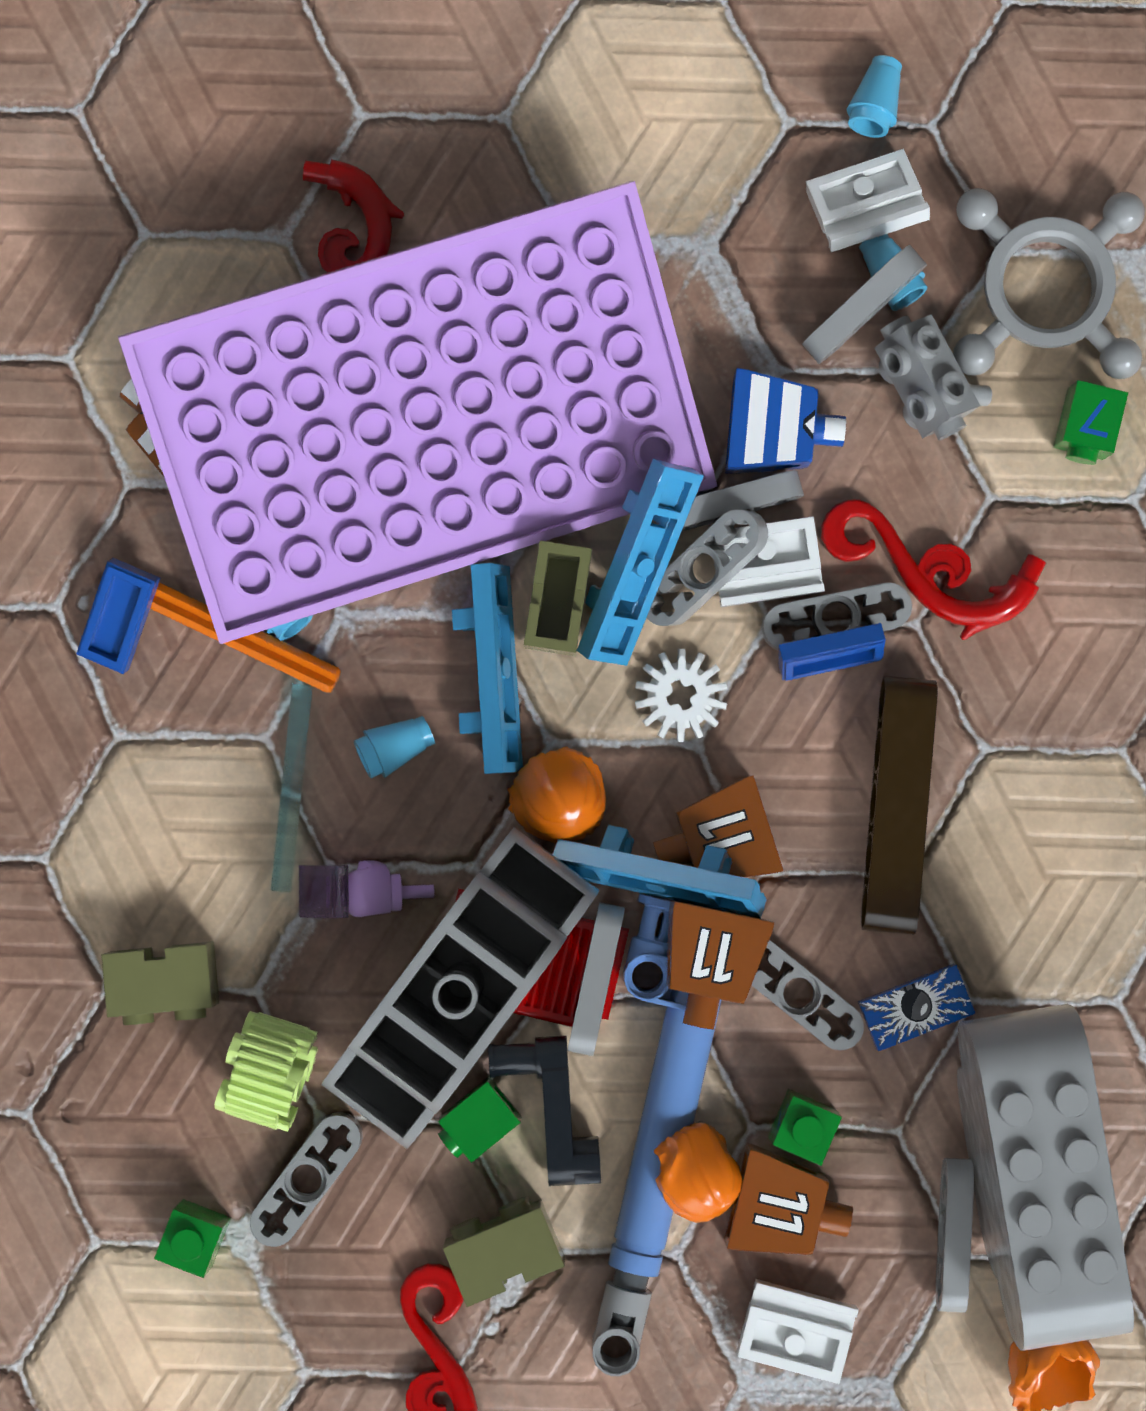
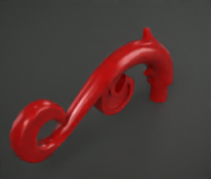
[303,159,404,273]
[821,499,1046,640]
[400,1263,478,1411]

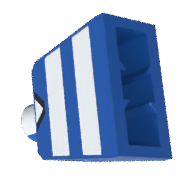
[725,368,846,474]

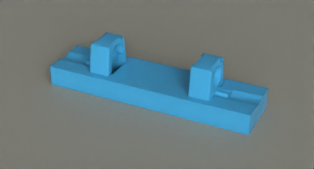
[577,459,704,666]
[452,563,523,774]
[553,825,767,919]

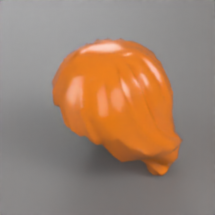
[507,746,606,844]
[654,1122,742,1223]
[1008,1340,1100,1411]

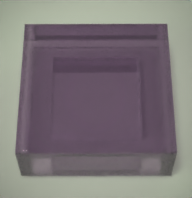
[299,865,349,918]

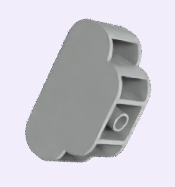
[321,827,599,1149]
[957,1004,1134,1351]

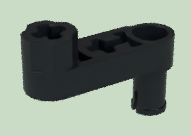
[488,1036,601,1186]

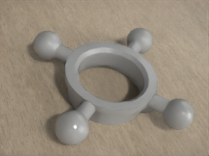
[953,188,1145,379]

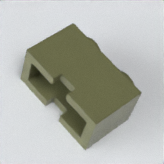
[524,541,592,656]
[101,941,219,1025]
[443,1197,565,1307]

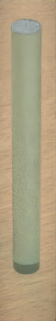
[271,684,313,892]

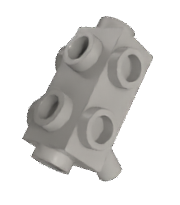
[875,314,992,441]

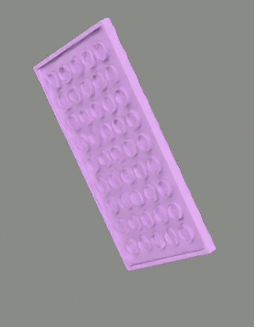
[118,181,717,644]

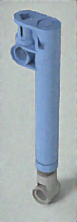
[592,893,722,1376]

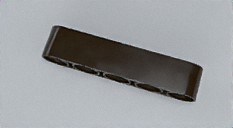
[861,676,938,935]

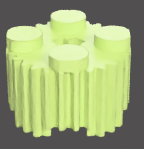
[214,1011,318,1132]

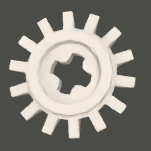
[635,649,727,742]

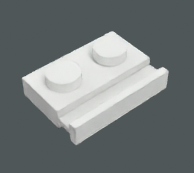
[806,149,930,252]
[714,516,825,607]
[736,1279,859,1384]

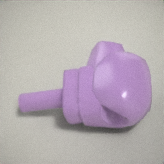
[342,860,434,917]

